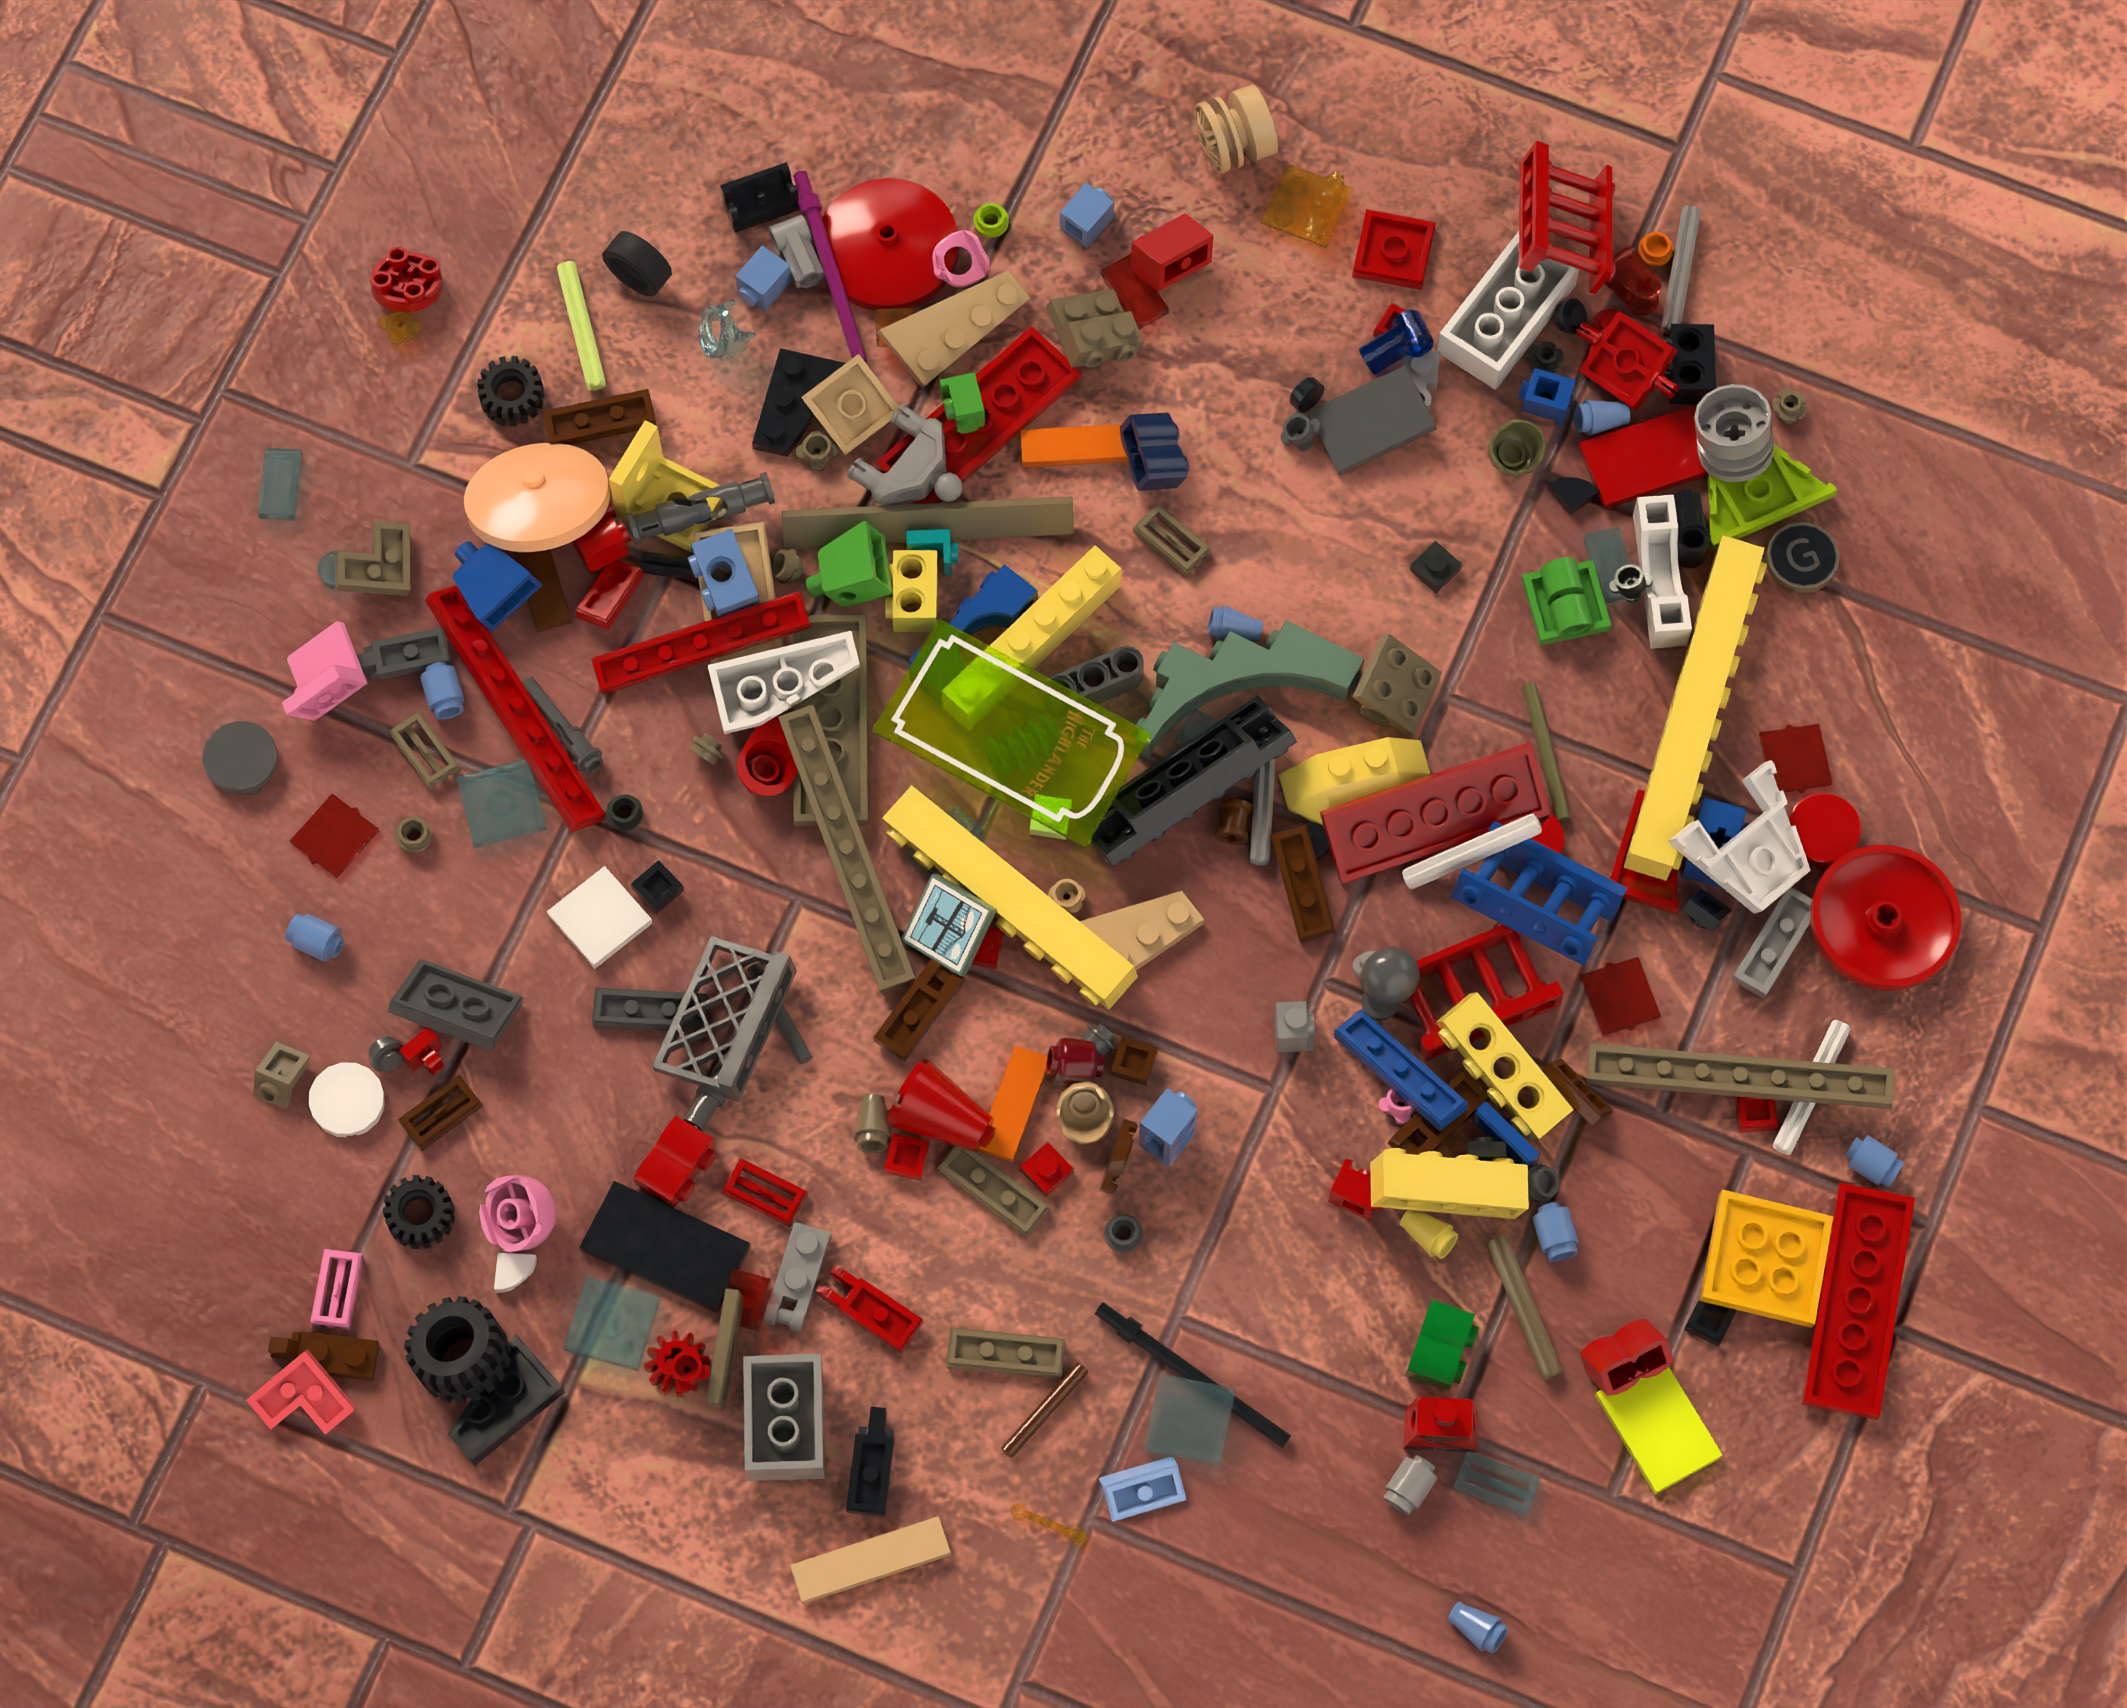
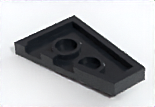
[752,348,846,457]
[448,1334,565,1466]

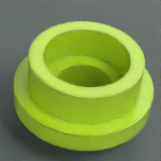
[973,203,1009,238]

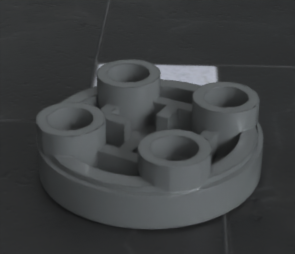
[202,721,278,796]

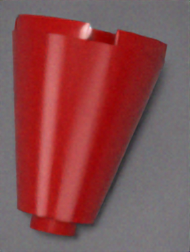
[887,1058,997,1151]

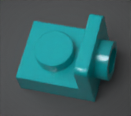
[906,529,959,576]

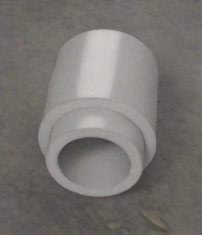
[1383,1455,1438,1516]

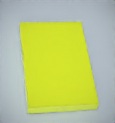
[1595,1367,1723,1495]

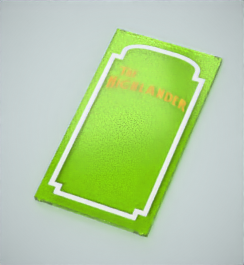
[872,619,1151,848]

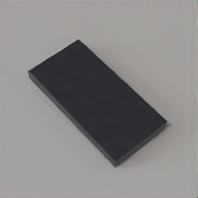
[579,1181,751,1313]

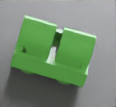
[1521,557,1612,646]

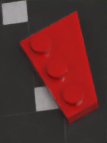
[1610,789,1679,915]

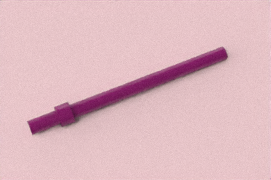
[793,171,868,363]

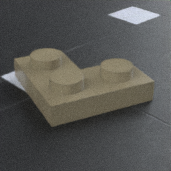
[335,521,411,596]

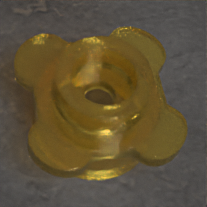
[379,311,422,345]

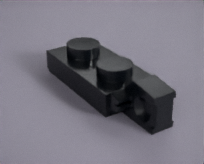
[846,1406,895,1517]

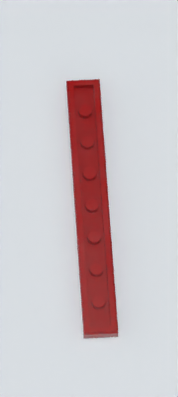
[425,585,606,832]

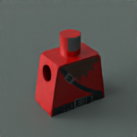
[1403,1397,1478,1453]

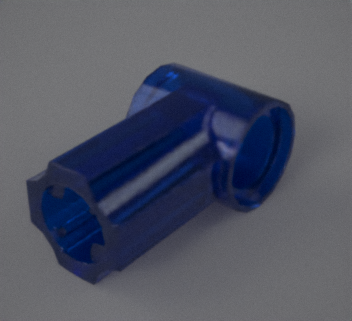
[1359,310,1434,375]

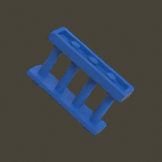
[1451,821,1628,966]

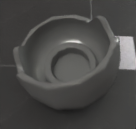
[1359,946,1421,1006]

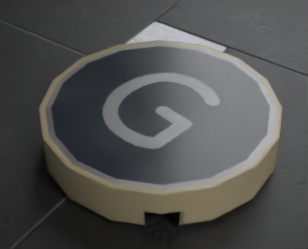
[1765,522,1840,594]

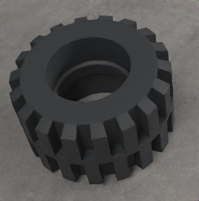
[404,1296,511,1404]

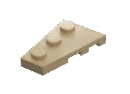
[1079,891,1204,971]

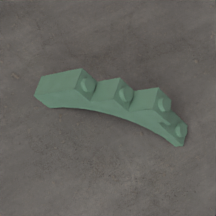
[1132,620,1364,759]

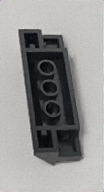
[1075,696,1297,866]

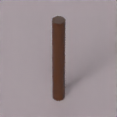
[1001,1362,1089,1458]

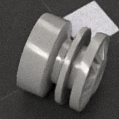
[1694,384,1774,483]

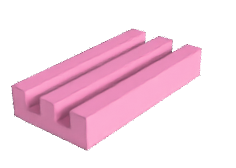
[311,1249,363,1330]

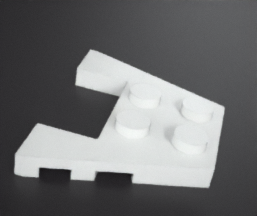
[1668,760,1811,914]

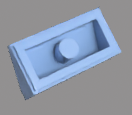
[1099,1457,1187,1522]

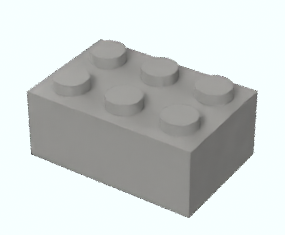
[743,1354,825,1481]

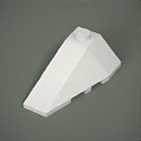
[708,631,860,734]

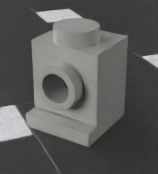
[1274,1001,1315,1053]

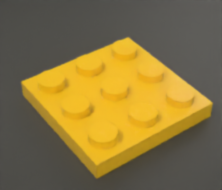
[1700,1189,1834,1328]

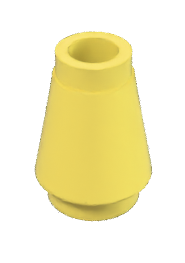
[1400,1210,1458,1259]

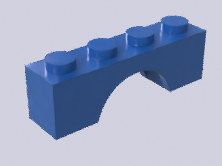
[908,564,1038,707]

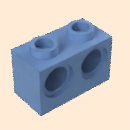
[1139,1088,1198,1167]

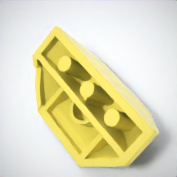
[1278,737,1431,827]

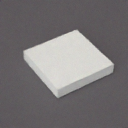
[547,866,653,969]

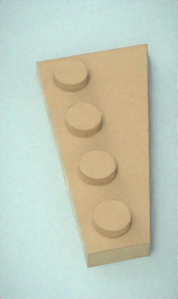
[877,270,1030,388]

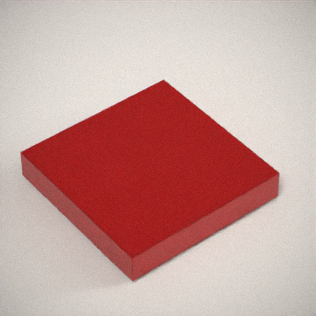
[1352,209,1436,290]

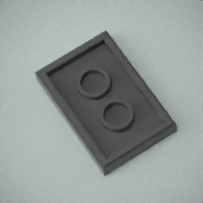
[1308,365,1437,476]
[388,959,523,1051]

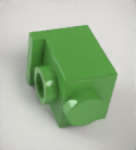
[939,372,985,434]

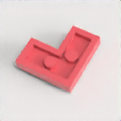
[246,1349,357,1435]

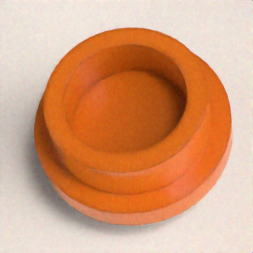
[1638,232,1674,267]

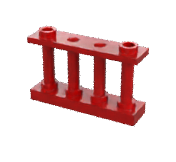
[1519,140,1616,294]
[1409,922,1564,1063]

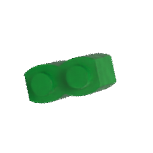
[1405,1299,1479,1391]

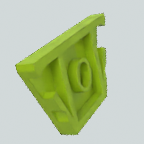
[1708,444,1837,551]

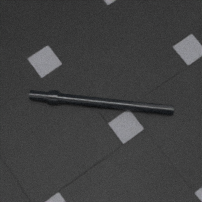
[1095,1302,1291,1448]

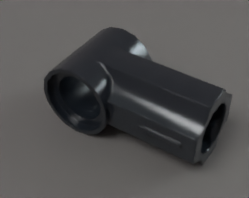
[1674,490,1710,568]

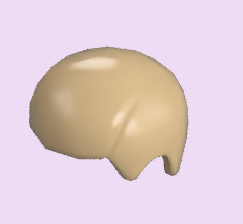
[1056,1081,1114,1144]

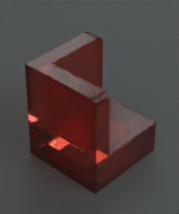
[729,1268,772,1332]

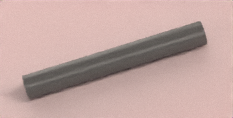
[747,963,813,1064]

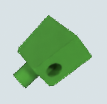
[806,521,893,607]

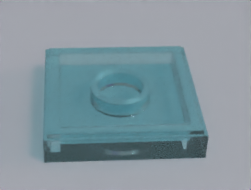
[456,759,547,848]
[564,1276,661,1371]
[1144,1374,1236,1466]

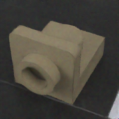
[253,1041,310,1109]

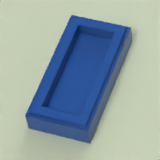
[1473,1101,1540,1168]

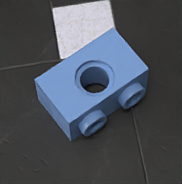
[687,529,760,617]

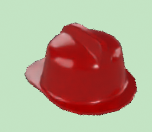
[736,716,798,797]

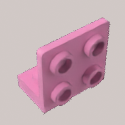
[282,621,368,721]

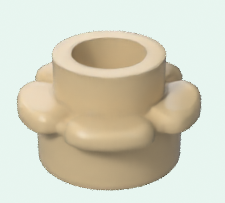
[1048,879,1085,914]

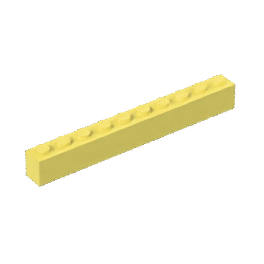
[1624,535,1767,881]

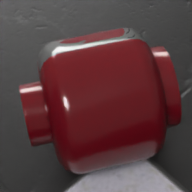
[1046,1038,1104,1087]

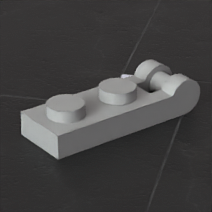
[763,1222,831,1333]

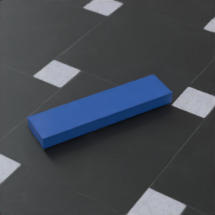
[1334,1009,1468,1131]

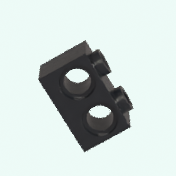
[1662,324,1716,405]

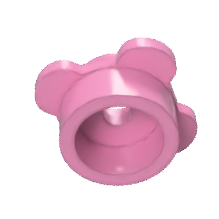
[1379,1089,1416,1125]

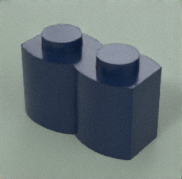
[1120,412,1189,491]

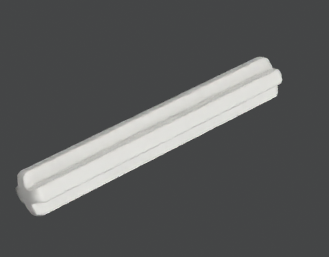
[1402,814,1542,889]
[1773,1020,1851,1155]

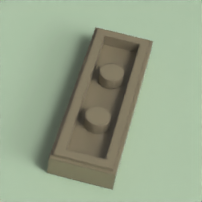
[937,1146,1050,1239]
[705,1288,745,1410]
[946,1327,1065,1379]

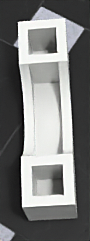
[1633,495,1692,649]

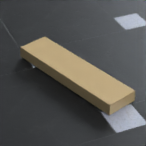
[790,1516,951,1604]

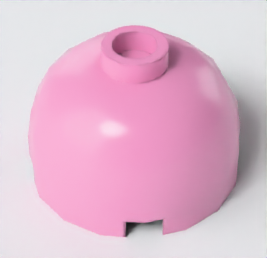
[479,1175,557,1252]

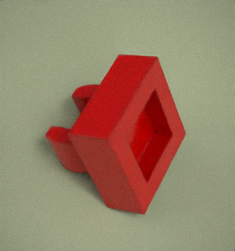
[399,1027,445,1076]

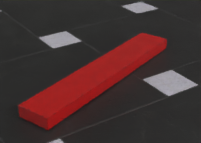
[591,591,812,695]

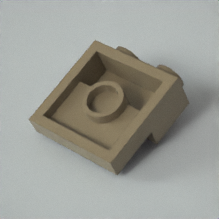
[1046,289,1144,368]

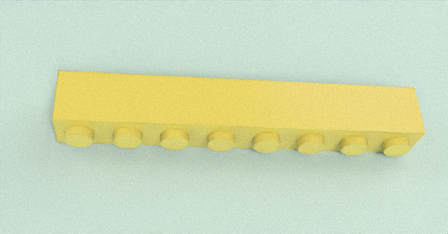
[882,785,1138,1010]

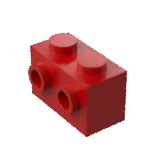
[1130,213,1214,292]

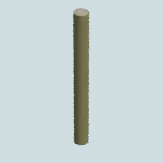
[1522,683,1571,823]

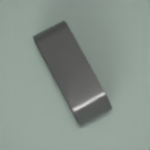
[1043,646,1144,718]

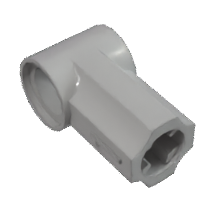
[768,215,825,289]

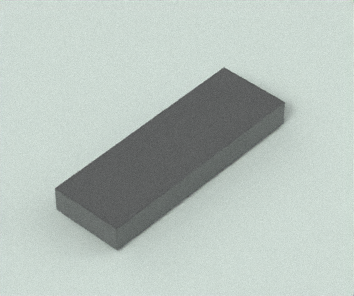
[592,988,709,1033]

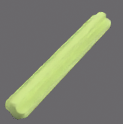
[557,261,606,391]

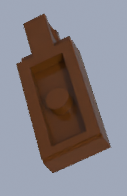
[268,1331,380,1381]

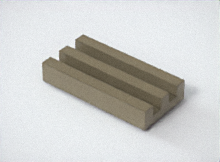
[1133,503,1211,578]
[388,711,461,791]

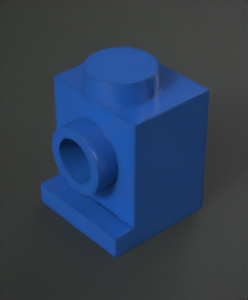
[1518,368,1576,426]

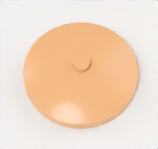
[464,443,610,552]

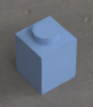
[1060,182,1114,248]
[735,245,792,311]

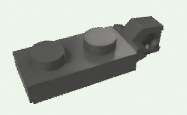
[357,627,451,680]

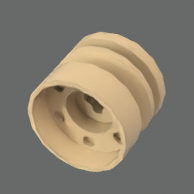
[1194,84,1278,175]

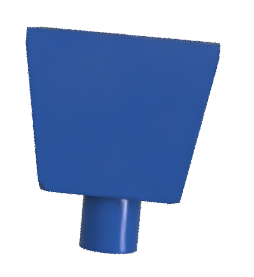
[452,541,542,632]

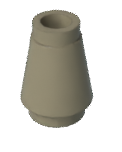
[854,1094,891,1153]

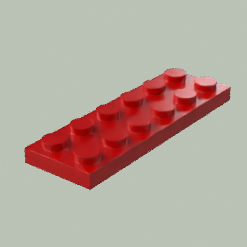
[876,326,1082,504]
[1320,743,1551,884]
[1801,1183,1915,1420]

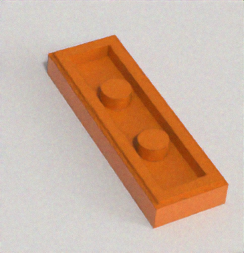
[1020,424,1129,468]
[977,1045,1047,1163]

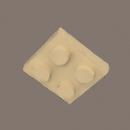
[801,354,902,455]

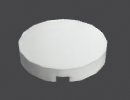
[308,1062,385,1137]

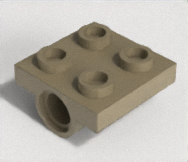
[1352,634,1442,736]

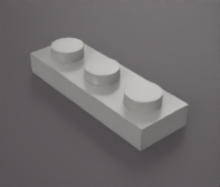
[1732,887,1812,999]

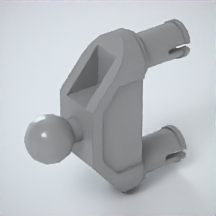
[847,404,963,506]

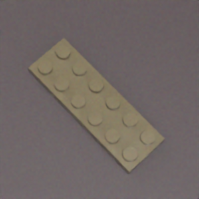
[793,614,868,826]

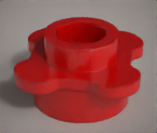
[664,1347,710,1393]

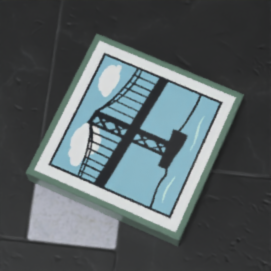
[901,874,997,976]

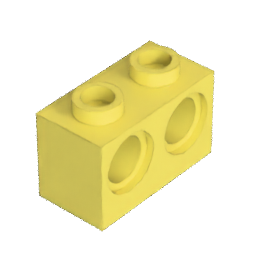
[885,550,938,632]

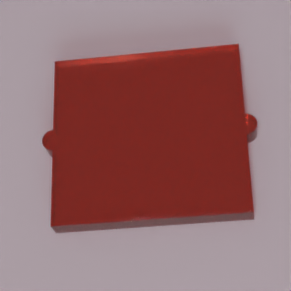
[1759,724,1832,793]
[290,793,379,879]
[1580,957,1661,1036]

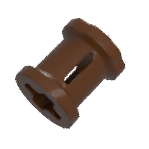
[1215,798,1253,845]

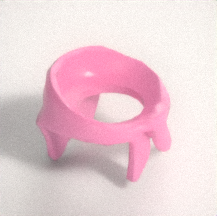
[932,230,990,288]

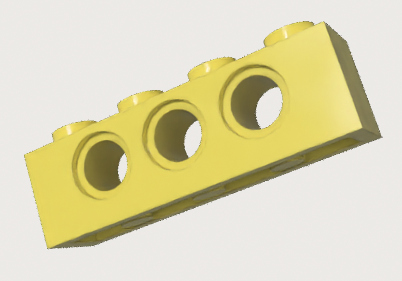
[1436,992,1574,1139]

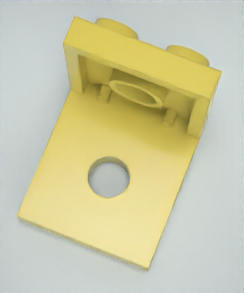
[609,420,723,553]

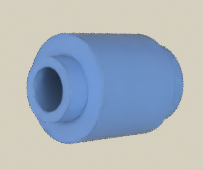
[420,662,465,720]
[285,913,344,962]
[1845,1135,1905,1188]
[1532,1202,1579,1262]

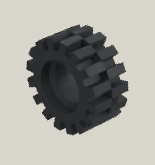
[477,356,545,427]
[383,1175,455,1249]

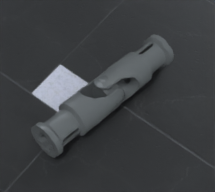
[626,472,775,545]

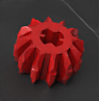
[644,1330,711,1397]

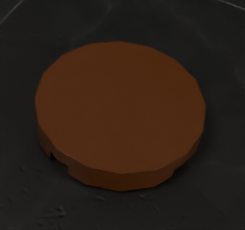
[1099,1118,1138,1194]

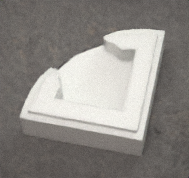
[494,1252,537,1293]

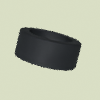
[602,231,672,297]

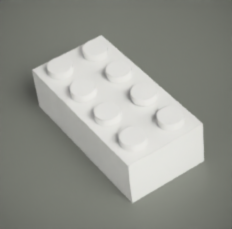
[1437,231,1579,390]

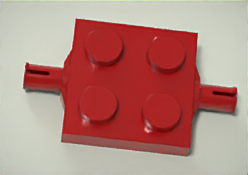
[1576,311,1679,411]

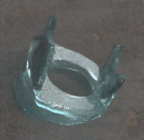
[699,300,756,360]

